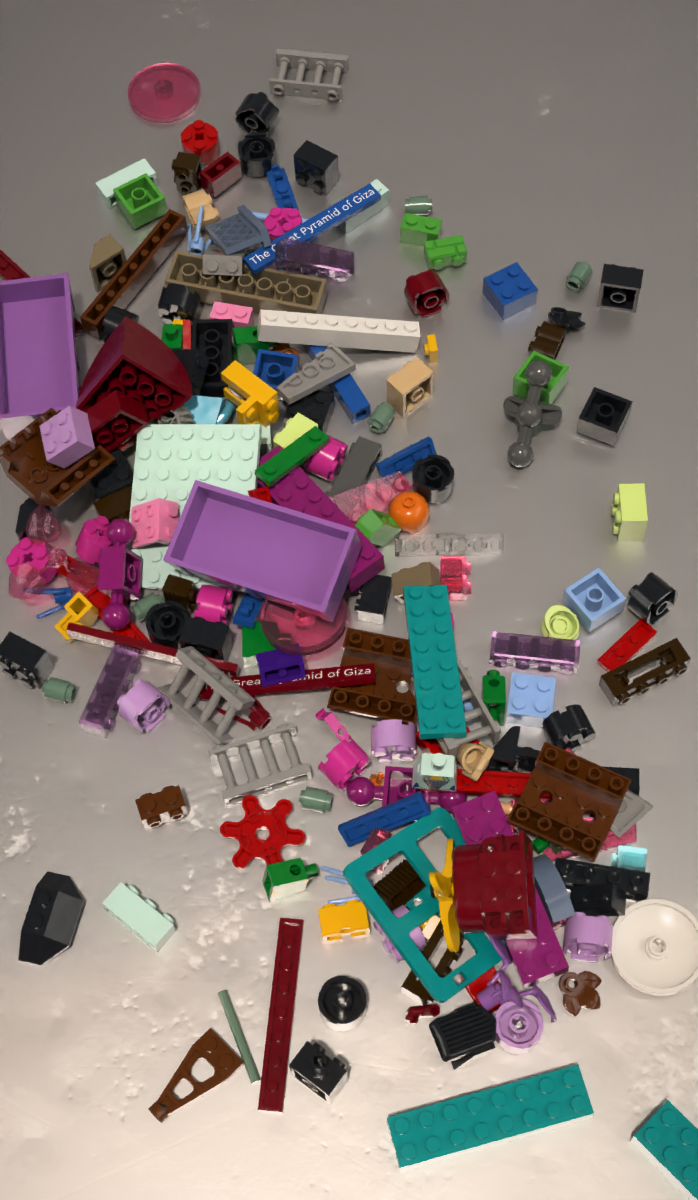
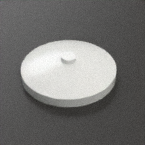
[611,899,698,996]

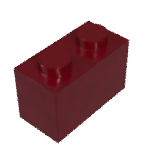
[199,152,242,198]

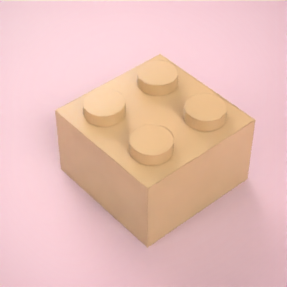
[386,357,434,418]

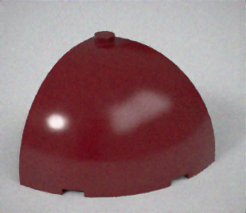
[76,316,192,421]

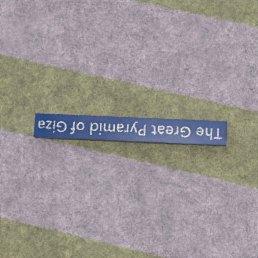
[243,183,381,275]

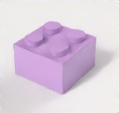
[39,406,95,469]

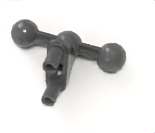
[503,360,562,467]

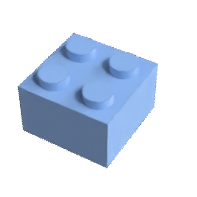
[562,568,626,633]
[505,672,556,728]

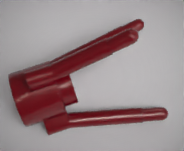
[217,695,272,731]

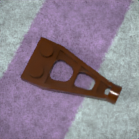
[148,1028,244,1124]

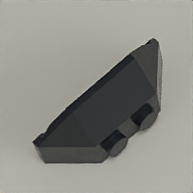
[18,871,84,967]

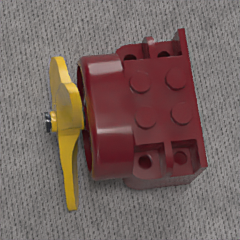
[429,830,538,952]

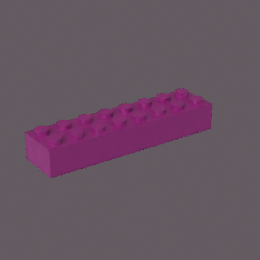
[257,445,385,593]
[451,791,569,989]

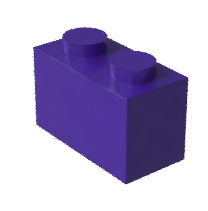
[255,645,306,687]

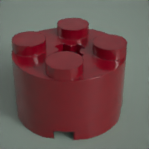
[404,269,450,317]

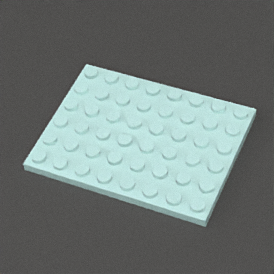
[126,424,262,591]

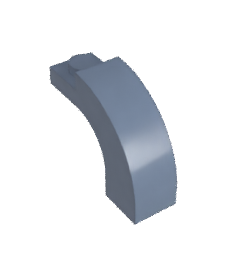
[533,854,576,923]

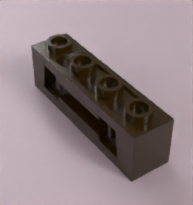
[599,638,691,706]
[401,920,467,1005]

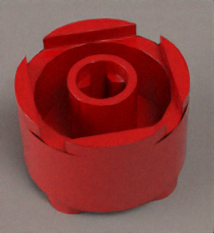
[180,120,220,165]

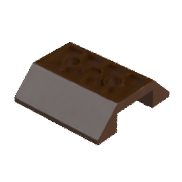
[327,628,417,725]
[506,741,631,862]

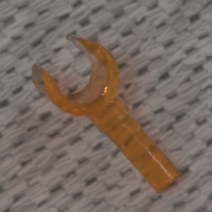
[370,772,384,786]

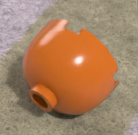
[388,491,430,534]

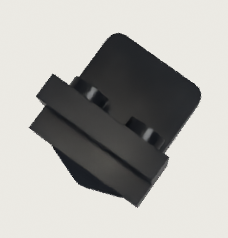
[485,726,540,773]
[429,1002,497,1070]

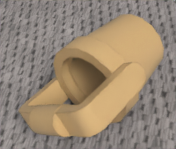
[456,741,494,781]

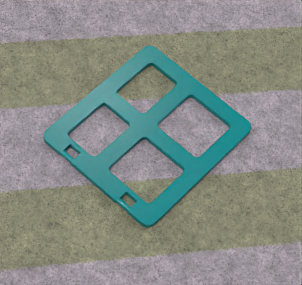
[343,807,506,1003]

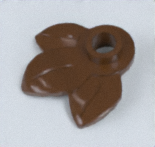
[559,971,602,1016]

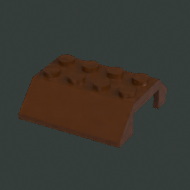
[0,408,115,507]

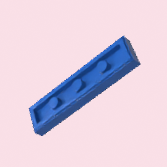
[338,791,431,847]

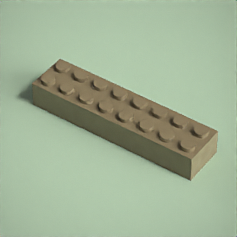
[164,251,328,314]

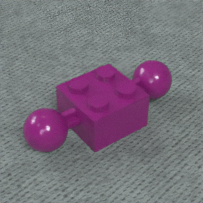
[97,518,142,630]
[346,766,467,821]

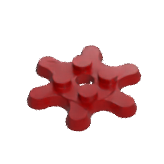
[220,795,305,869]

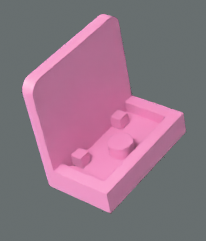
[131,498,179,548]

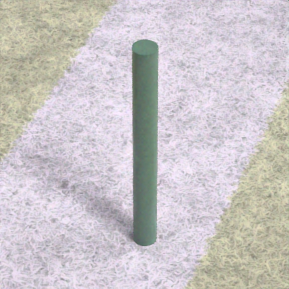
[218,990,261,1084]

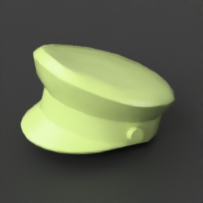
[541,605,580,646]

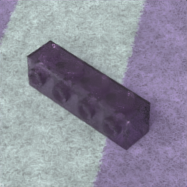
[275,238,354,282]
[489,631,581,675]
[79,645,142,738]

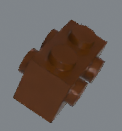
[135,785,189,830]

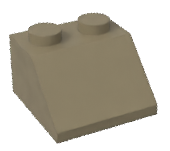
[89,234,126,293]

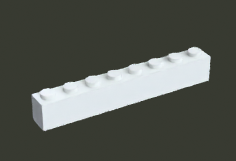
[257,309,421,353]

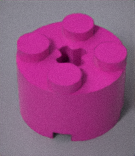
[264,207,303,241]
[305,434,348,482]
[75,516,113,565]
[6,537,57,588]
[194,585,233,625]
[318,737,370,791]

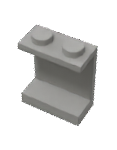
[203,245,248,276]

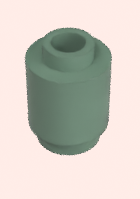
[405,196,432,216]
[566,262,593,291]
[367,402,395,433]
[131,592,164,621]
[42,677,77,703]
[299,786,334,813]

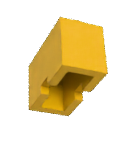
[318,900,370,943]

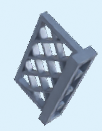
[204,205,272,255]

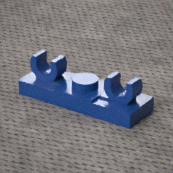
[266,164,299,210]
[376,436,437,484]
[233,593,268,629]

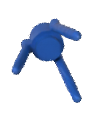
[23,587,73,619]

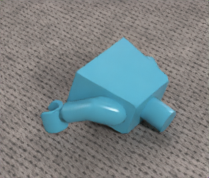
[183,395,238,424]

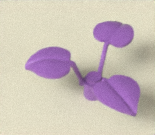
[477,932,557,1022]

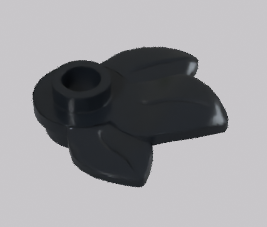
[548,307,586,328]

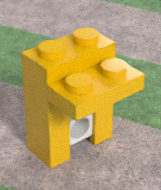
[221,360,280,428]

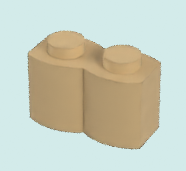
[182,189,219,231]

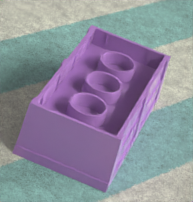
[0,273,80,441]
[163,480,362,623]

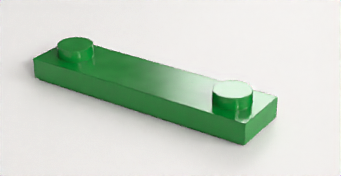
[255,426,330,487]

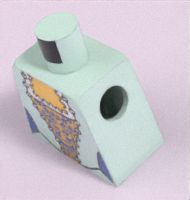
[412,753,457,792]

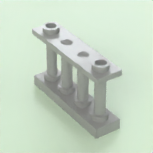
[269,48,349,101]
[157,646,255,745]
[410,660,501,759]
[208,723,312,807]

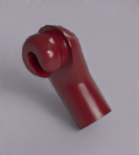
[405,1004,440,1024]

